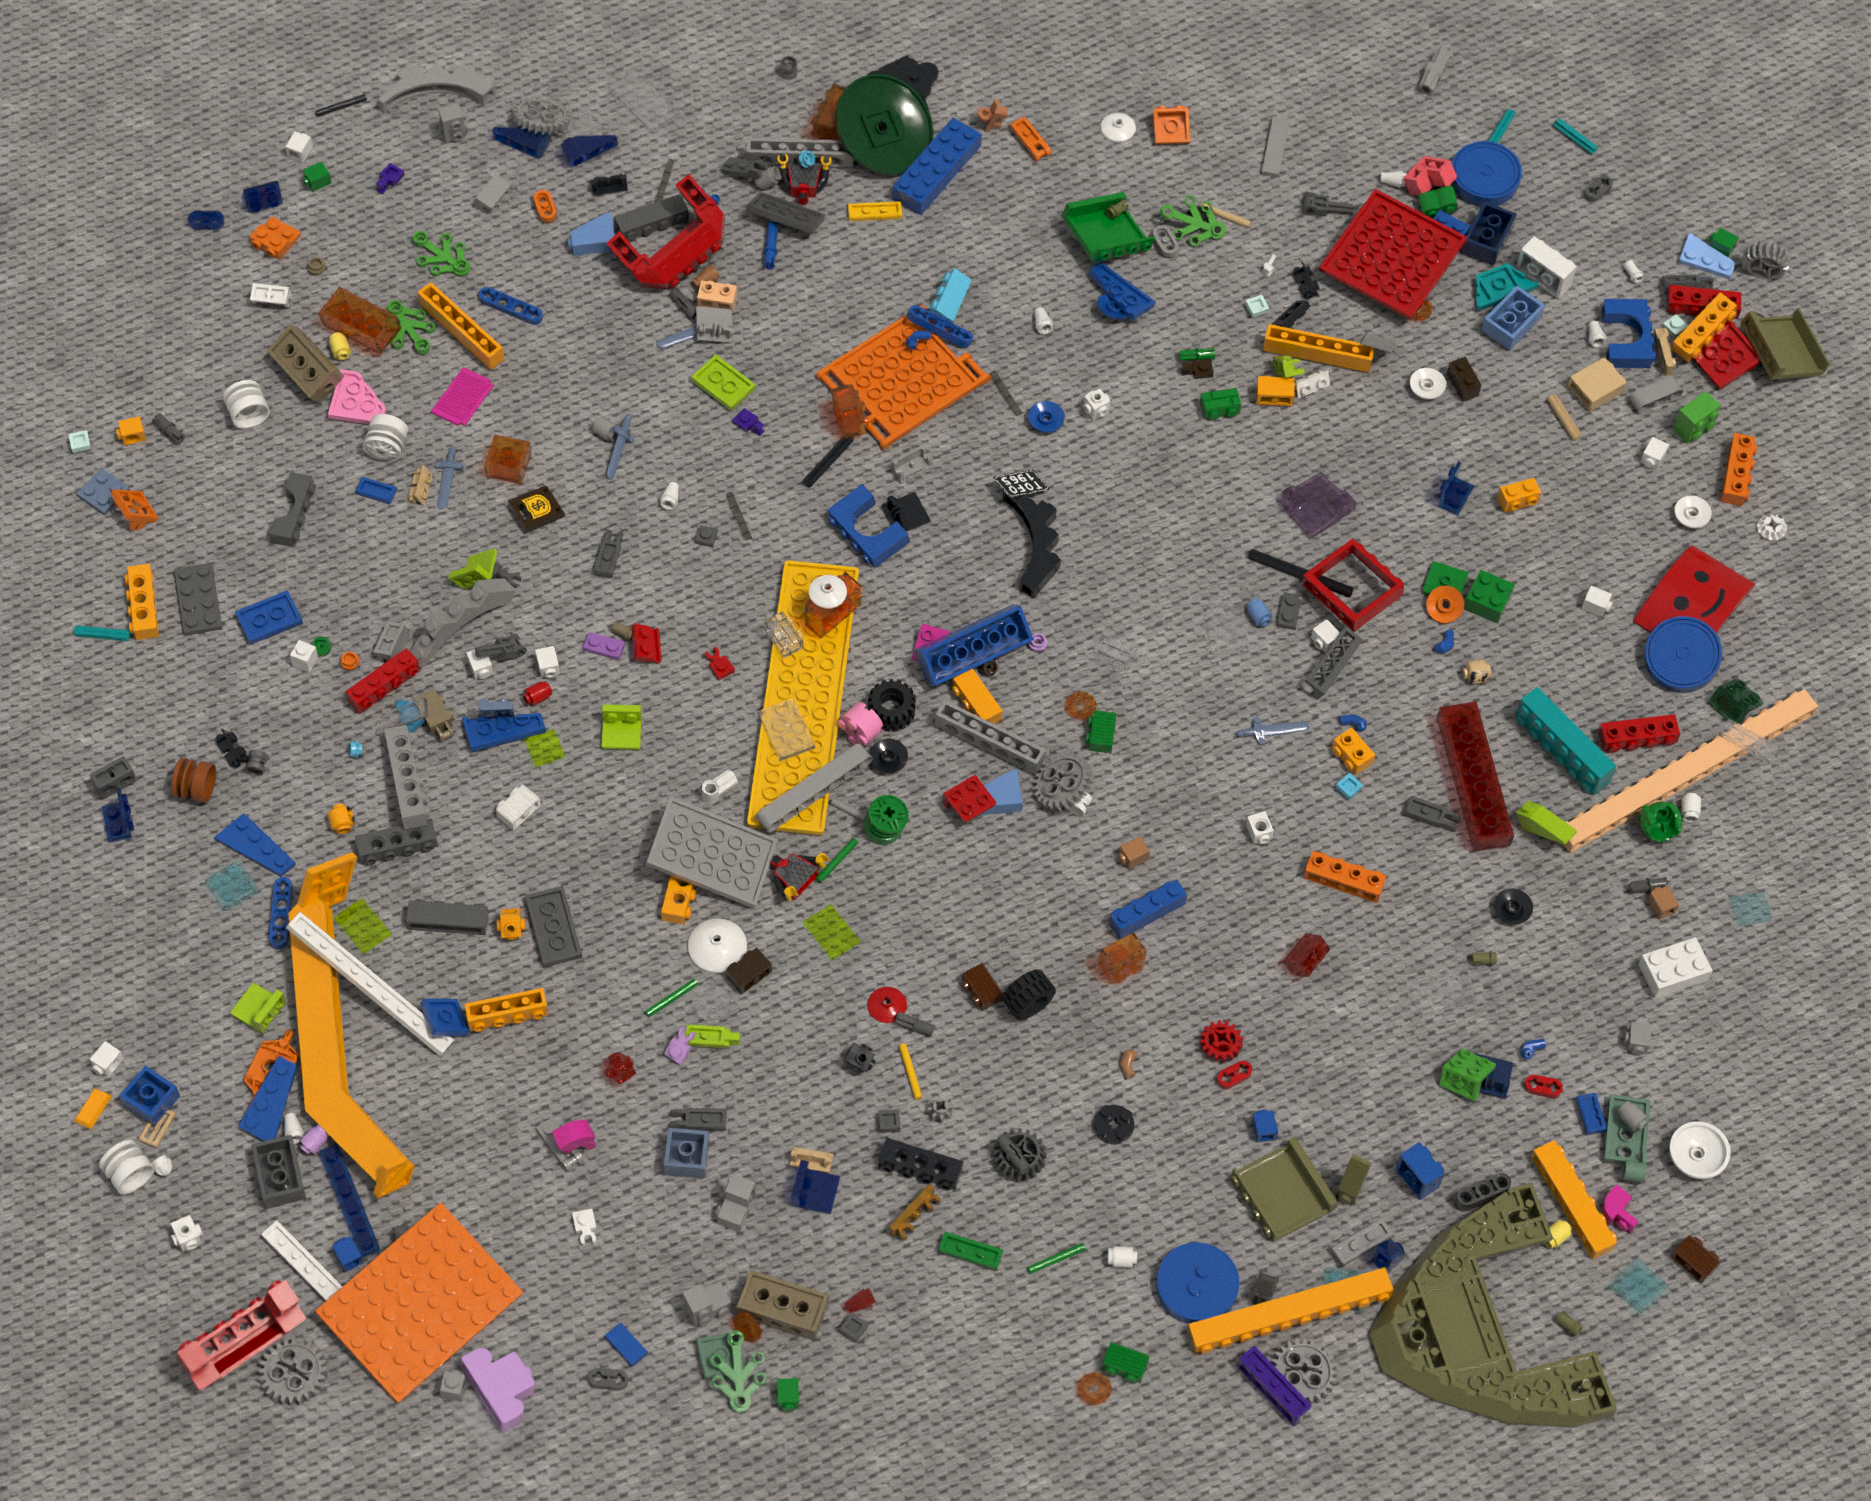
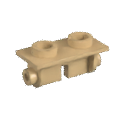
[408,465,432,506]
[790,1147,833,1173]

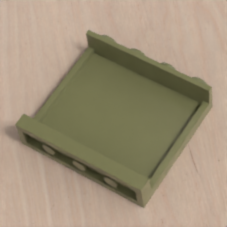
[1740,308,1831,380]
[1231,1137,1338,1242]

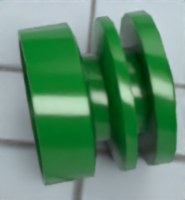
[863,795,909,845]

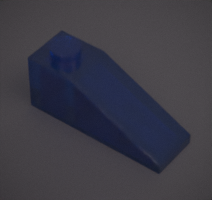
[492,127,550,160]
[560,135,619,168]

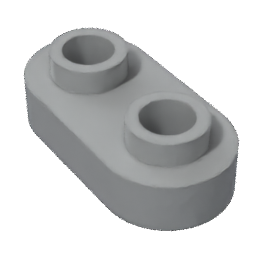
[1153,225,1179,257]

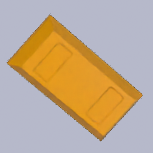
[74,1088,112,1129]

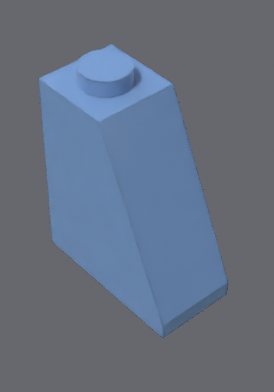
[568,212,615,256]
[979,769,1022,816]

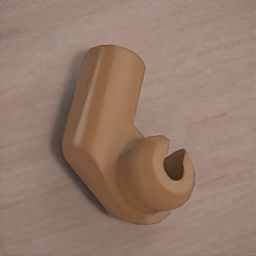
[1120,1049,1137,1079]

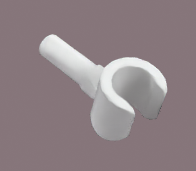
[1262,254,1276,276]

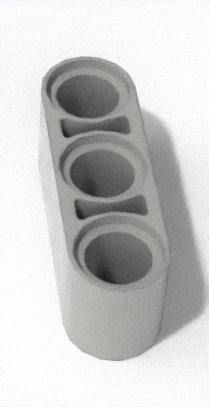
[1629,376,1683,414]

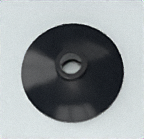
[870,739,908,773]
[1494,888,1533,925]

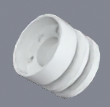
[223,380,270,429]
[362,414,408,462]
[99,1140,155,1195]

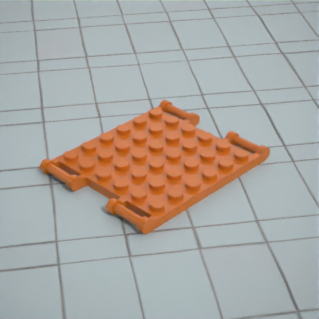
[816,305,992,450]

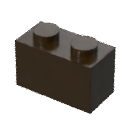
[1447,357,1482,402]
[726,948,772,995]

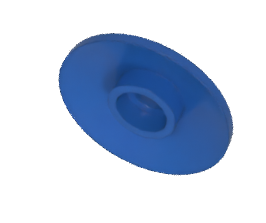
[1097,294,1128,319]
[1028,401,1065,433]

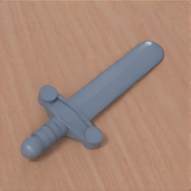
[657,317,697,348]
[607,414,634,479]
[435,446,464,509]
[1236,717,1309,745]

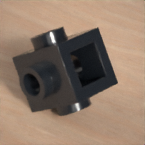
[843,1043,876,1074]

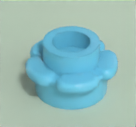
[799,150,815,168]
[349,740,362,758]

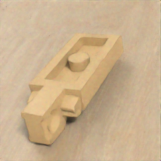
[1654,327,1676,376]

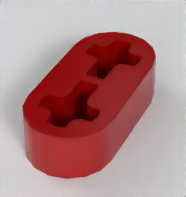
[1217,1060,1252,1089]
[1524,1075,1563,1098]

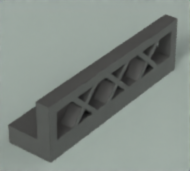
[1305,626,1363,700]

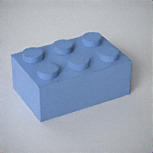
[1481,286,1546,351]

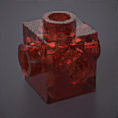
[603,1052,637,1084]

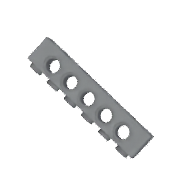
[747,138,853,168]
[935,700,1046,774]
[384,725,430,830]

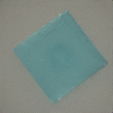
[1610,1258,1669,1315]

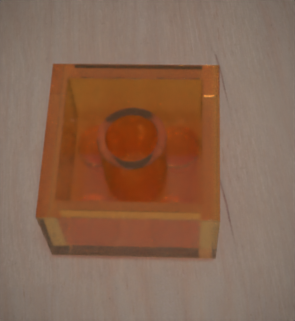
[831,384,868,439]
[484,434,532,484]
[1098,932,1147,985]

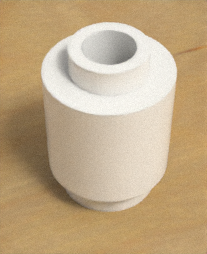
[1681,793,1701,823]
[1108,1246,1137,1268]

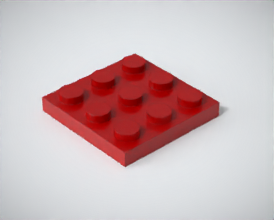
[1692,321,1762,390]

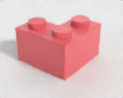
[1403,156,1457,196]

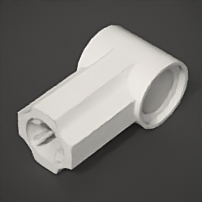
[702,770,738,805]

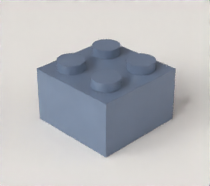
[664,1128,710,1178]

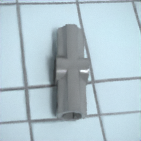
[1418,47,1451,95]

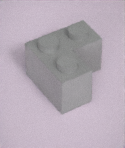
[715,1174,756,1232]
[682,1282,732,1327]

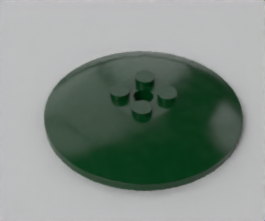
[835,74,933,176]

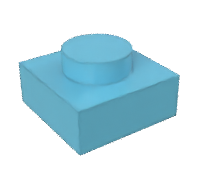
[1335,773,1363,800]

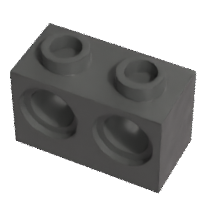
[89,756,137,800]

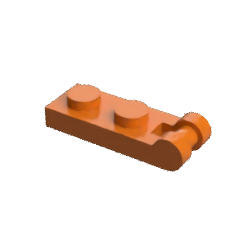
[1010,116,1051,162]

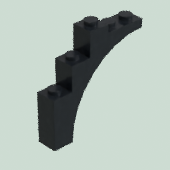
[1002,490,1061,599]

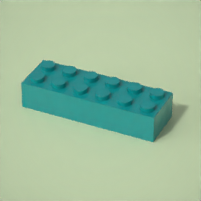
[1515,687,1616,796]

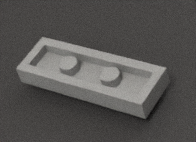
[1331,1218,1394,1267]

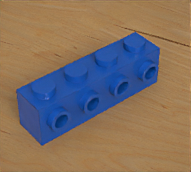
[1109,879,1187,940]

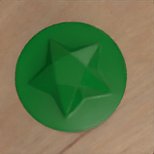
[312,636,332,656]

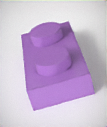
[583,632,625,660]

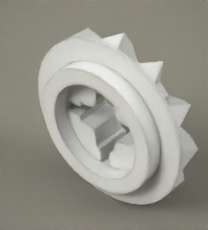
[1757,513,1787,540]

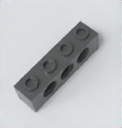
[355,818,438,865]

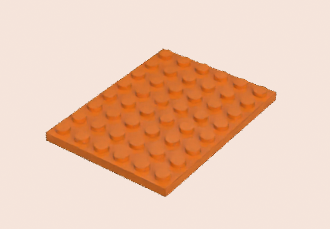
[315,1202,524,1404]

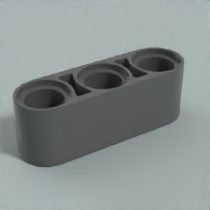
[1455,1173,1511,1212]

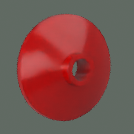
[867,987,907,1023]

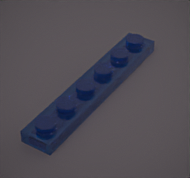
[319,1143,381,1258]

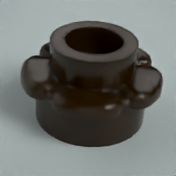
[980,659,998,676]

